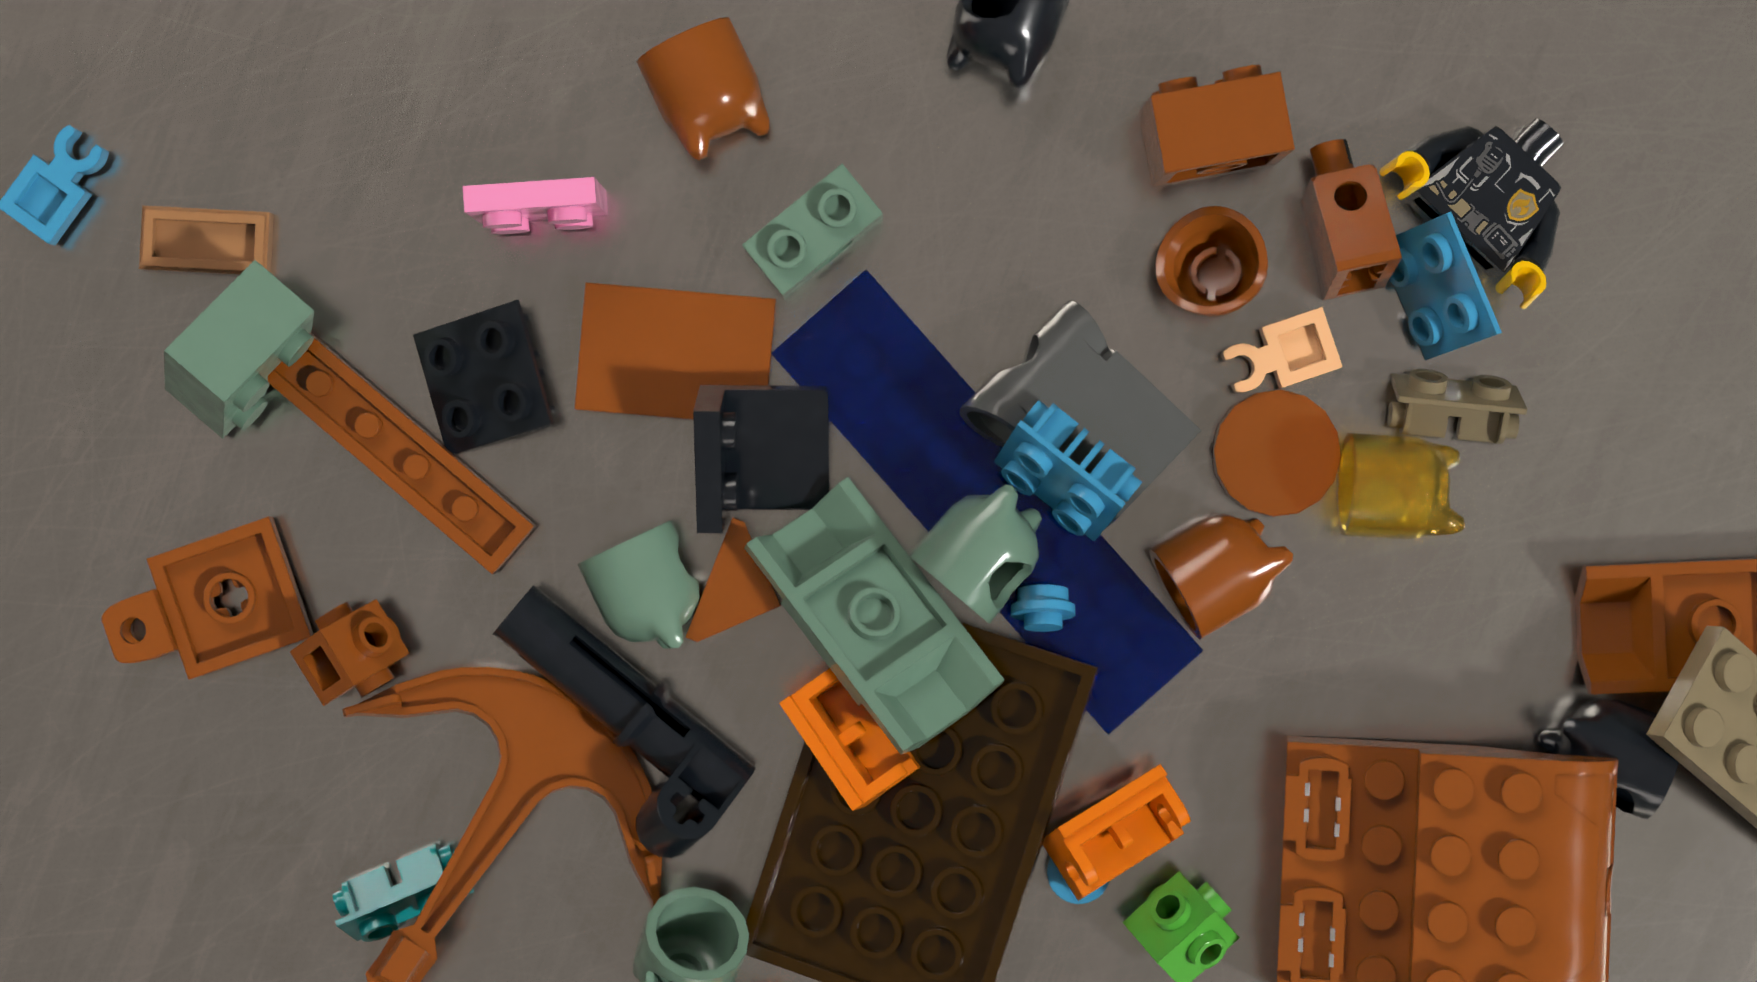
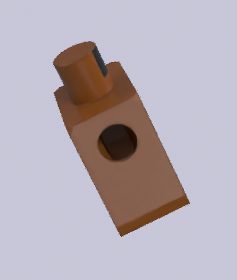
[1302,139,1402,300]

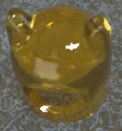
[1336,432,1465,539]

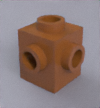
[290,599,410,706]

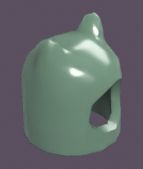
[909,484,1042,624]
[577,520,702,649]
[633,887,749,982]

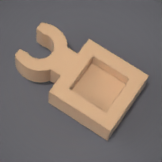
[1220,307,1343,393]

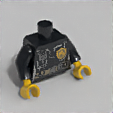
[1379,119,1564,309]

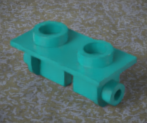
[333,843,474,942]

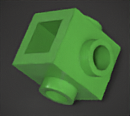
[1122,871,1240,982]

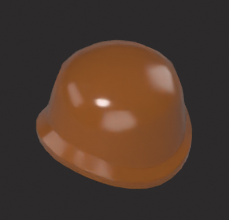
[1155,206,1268,316]

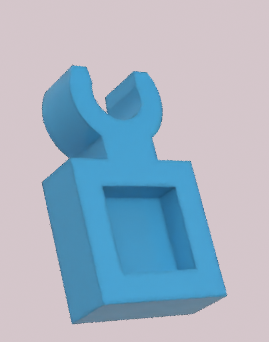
[0,125,109,246]

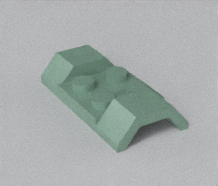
[744,477,1004,755]

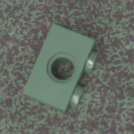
[742,163,883,300]

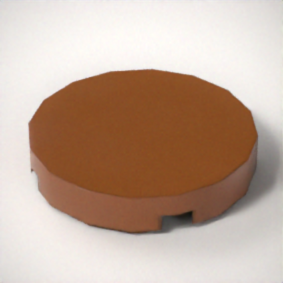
[1213,390,1341,517]

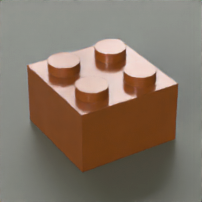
[1139,65,1295,187]

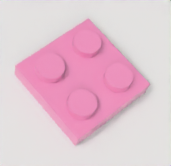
[463,177,608,234]

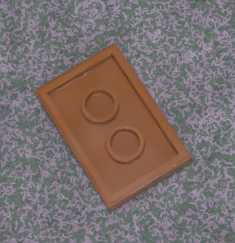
[575,282,777,420]

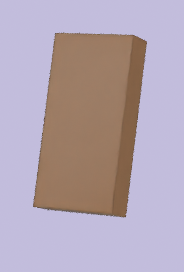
[139,205,274,276]

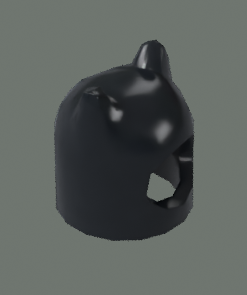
[947,0,1070,89]
[1537,699,1679,819]

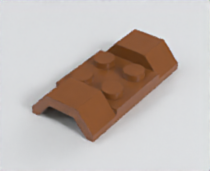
[1575,558,1757,695]

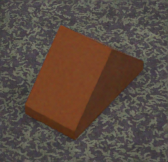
[685,517,782,642]

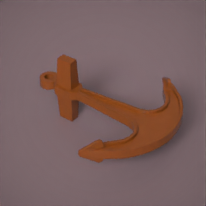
[342,667,662,982]

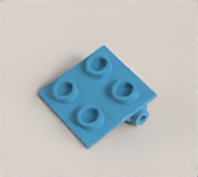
[1389,212,1502,360]
[994,400,1142,541]

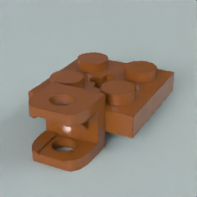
[101,516,314,680]

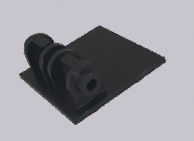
[413,300,556,455]

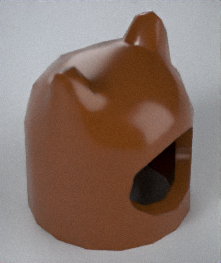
[636,17,769,161]
[1149,514,1293,640]

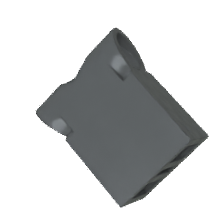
[959,300,1202,530]

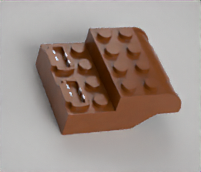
[1277,736,1618,982]

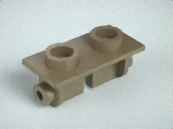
[1387,369,1527,444]

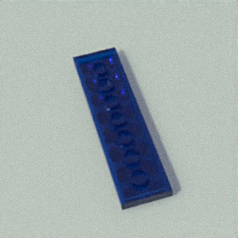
[771,269,1204,735]

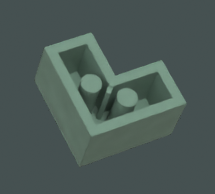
[164,260,314,439]

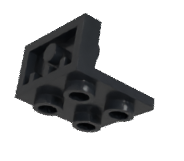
[693,385,830,534]

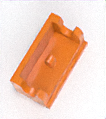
[779,668,920,811]
[1042,764,1191,901]

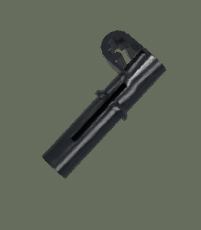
[493,585,756,858]

